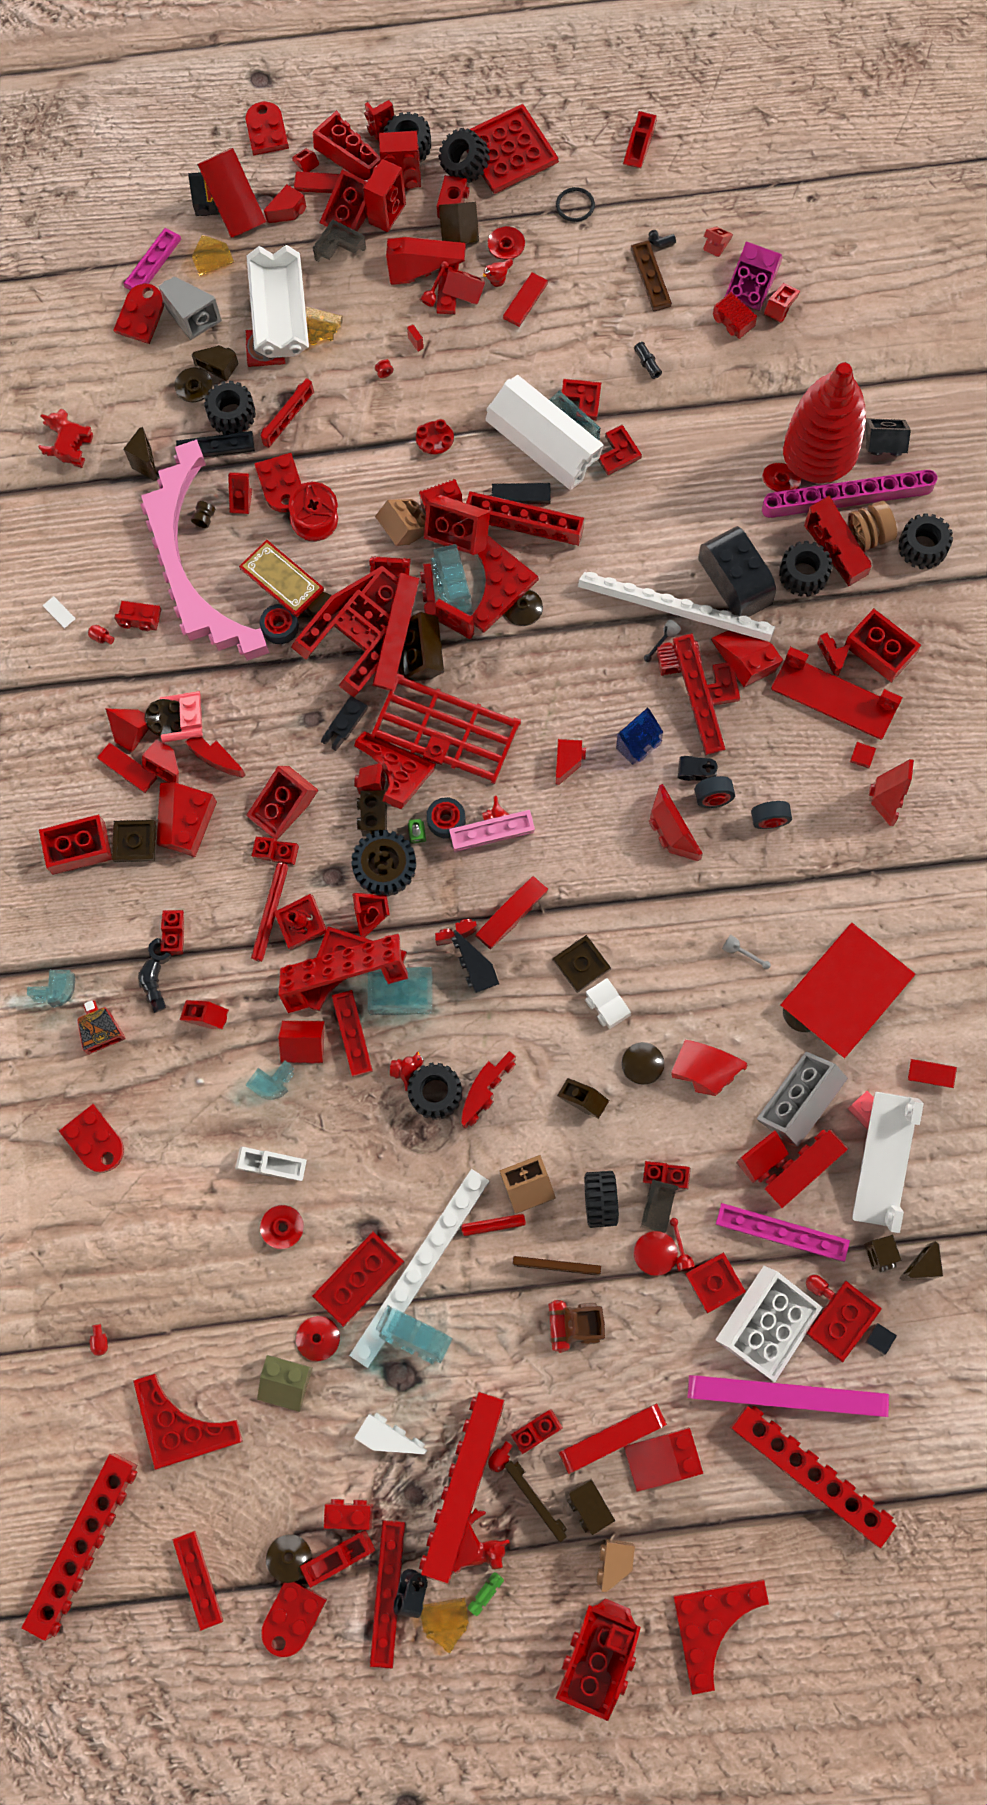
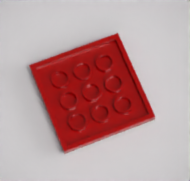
[466,104,559,194]

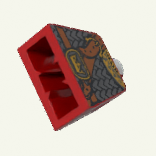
[77,1000,126,1055]

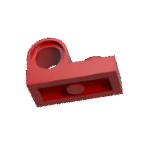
[764,283,800,323]

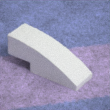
[235,1147,307,1181]

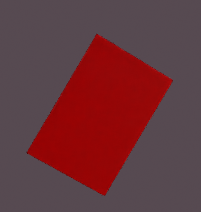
[780,922,916,1059]

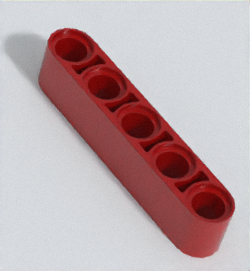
[558,1403,667,1474]

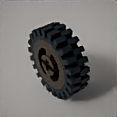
[351,830,416,896]

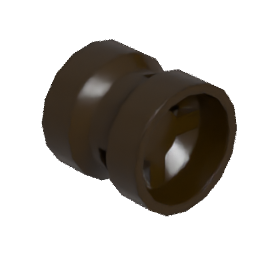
[191,501,216,528]

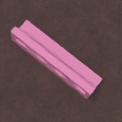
[449,810,535,852]

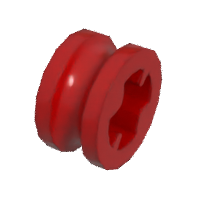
[374,359,394,378]

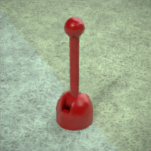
[420,261,449,307]
[670,1218,695,1272]

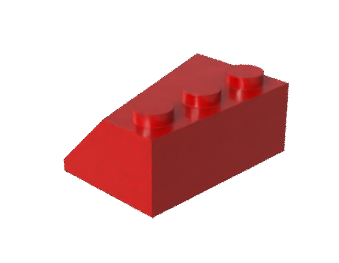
[157,782,217,857]

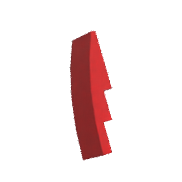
[475,876,548,950]

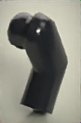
[648,230,676,248]

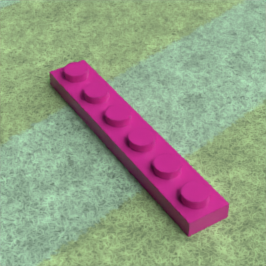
[715,1203,850,1262]

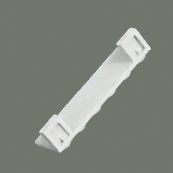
[852,1092,924,1233]

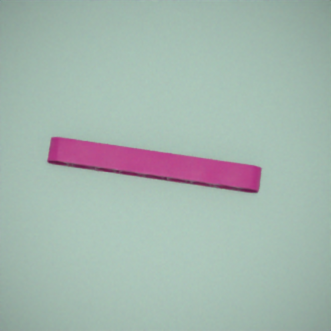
[762,470,938,518]
[687,1375,889,1417]

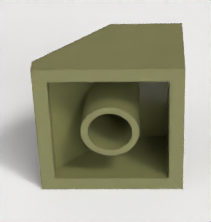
[257,1355,313,1412]

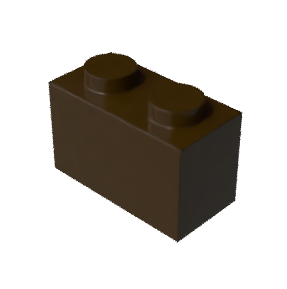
[567,1479,615,1535]

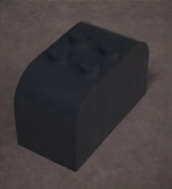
[698,526,776,617]

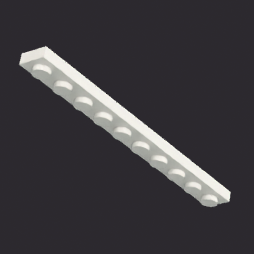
[578,572,775,642]
[349,1169,490,1368]

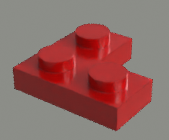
[561,379,602,421]
[598,424,642,475]
[708,662,740,706]

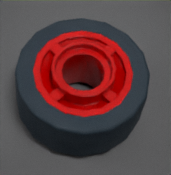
[260,604,299,645]
[694,776,736,808]
[426,797,466,839]
[751,801,792,829]

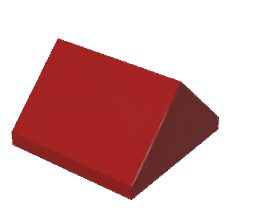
[278,1021,325,1063]

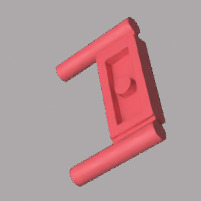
[160,691,203,743]

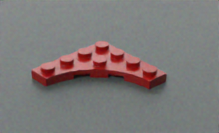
[471,536,539,633]
[354,731,436,809]
[303,926,407,1012]
[133,1374,243,1470]
[673,1579,769,1695]

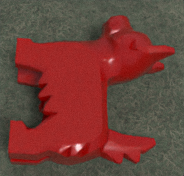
[38,409,93,468]
[434,1508,510,1574]

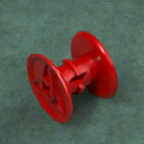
[288,481,338,542]

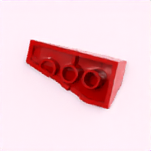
[386,237,466,285]
[869,759,914,826]

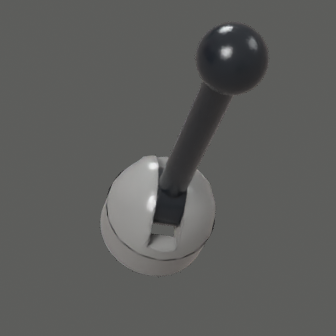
[644,619,681,662]

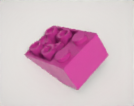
[725,241,783,311]

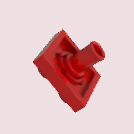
[274,894,328,950]

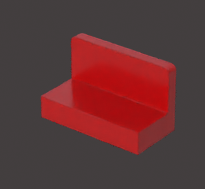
[442,267,485,305]

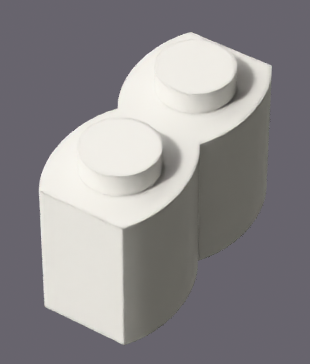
[585,978,631,1029]

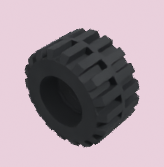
[384,112,432,163]
[438,128,490,183]
[204,381,256,435]
[898,513,953,569]
[779,541,832,597]
[407,1063,462,1120]
[584,1171,619,1228]

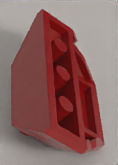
[649,784,703,861]

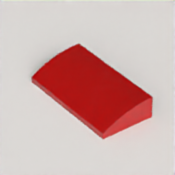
[197,148,266,238]

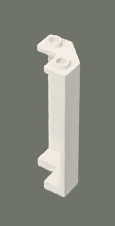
[247,245,309,358]
[486,375,604,490]

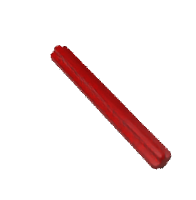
[251,863,289,962]

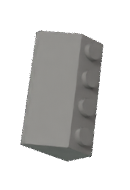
[757,1052,848,1147]

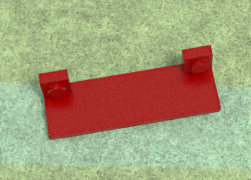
[771,646,903,740]
[279,934,408,1013]

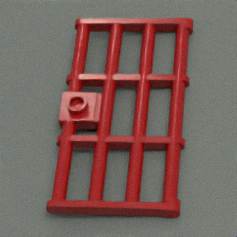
[371,673,521,784]

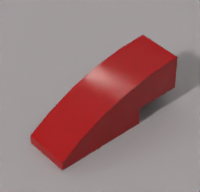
[623,111,657,169]
[185,737,245,778]
[300,1530,376,1588]

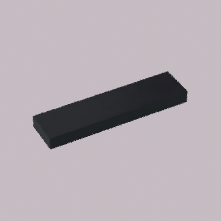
[176,431,255,457]

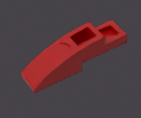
[461,1051,516,1129]

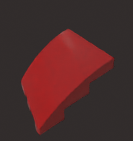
[671,1039,748,1096]

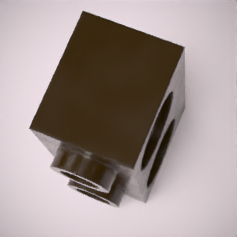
[357,790,387,836]
[864,1235,902,1272]

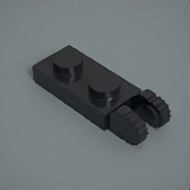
[321,696,368,751]

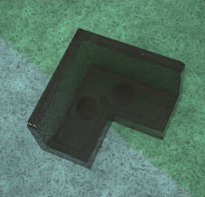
[313,219,366,262]
[640,1180,678,1233]

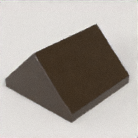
[439,201,479,243]
[123,427,158,481]
[900,1241,943,1281]

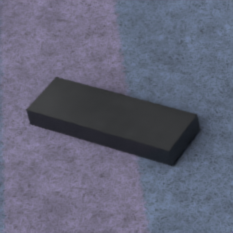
[492,483,551,504]

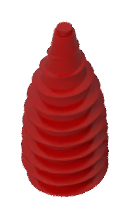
[783,362,866,483]

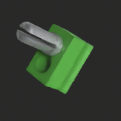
[408,819,426,844]

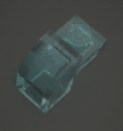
[27,970,76,1007]
[246,1060,294,1100]

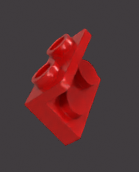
[364,100,394,142]
[114,601,162,632]

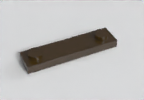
[505,1460,568,1542]

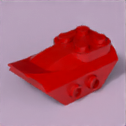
[555,1598,641,1721]

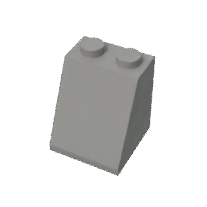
[158,276,222,340]

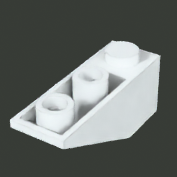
[355,1413,427,1454]

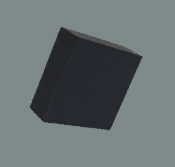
[866,1323,897,1355]

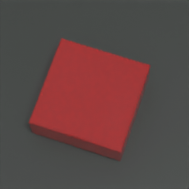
[407,324,424,352]
[850,742,876,769]
[604,1623,634,1656]

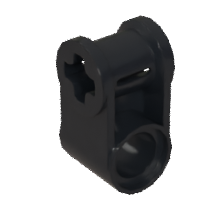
[677,756,718,781]
[393,1569,428,1618]

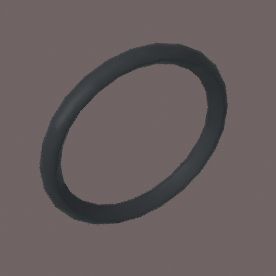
[556,187,595,222]

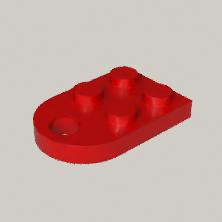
[245,101,289,156]
[113,283,164,344]
[254,453,301,512]
[59,1104,124,1173]
[261,1582,327,1657]

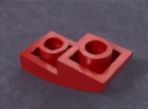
[251,836,299,865]
[161,910,184,955]
[435,919,477,946]
[908,1059,957,1088]
[643,1161,691,1190]
[510,1409,563,1454]

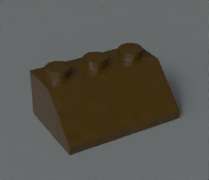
[398,612,444,681]

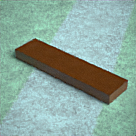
[631,240,672,312]
[513,1256,601,1276]

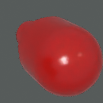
[88,625,115,645]
[806,1274,835,1300]
[89,1324,108,1356]
[488,1441,513,1473]

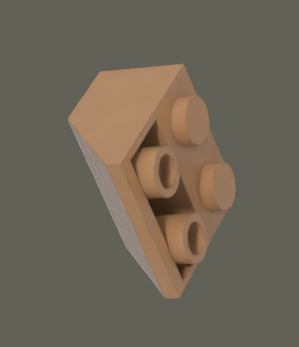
[375,499,426,546]
[499,1155,556,1214]
[597,1539,635,1592]

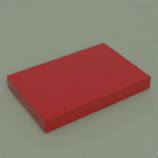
[806,1281,882,1362]

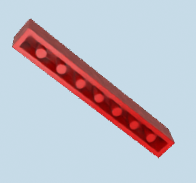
[419,1392,505,1585]

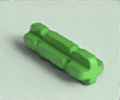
[468,1572,504,1616]

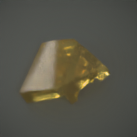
[192,235,234,276]
[305,307,343,346]
[421,1598,469,1654]

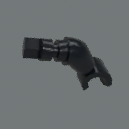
[138,938,171,1013]

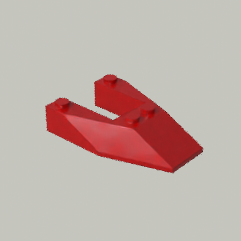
[291,566,398,698]

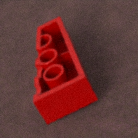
[313,110,381,181]
[804,495,872,586]
[764,1129,849,1208]

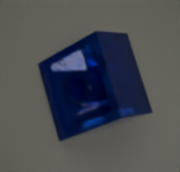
[616,707,663,765]

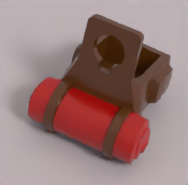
[548,1300,605,1353]

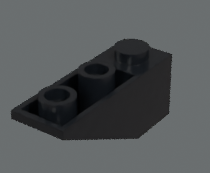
[451,930,499,993]

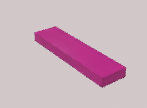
[123,228,182,290]

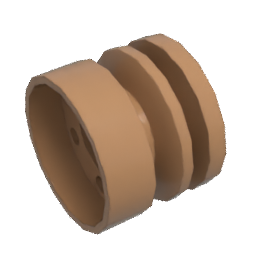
[848,501,897,552]

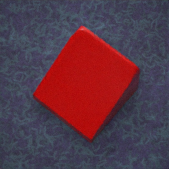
[292,148,319,172]

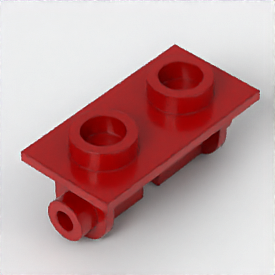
[369,556,411,577]

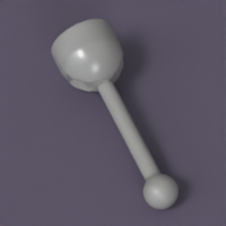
[722,935,771,969]

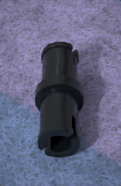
[634,342,662,379]

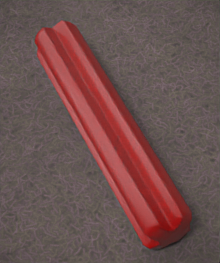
[461,1214,526,1236]

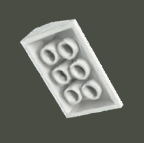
[716,1266,823,1382]

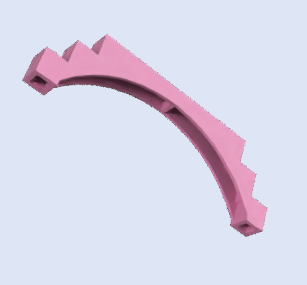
[140,440,270,661]

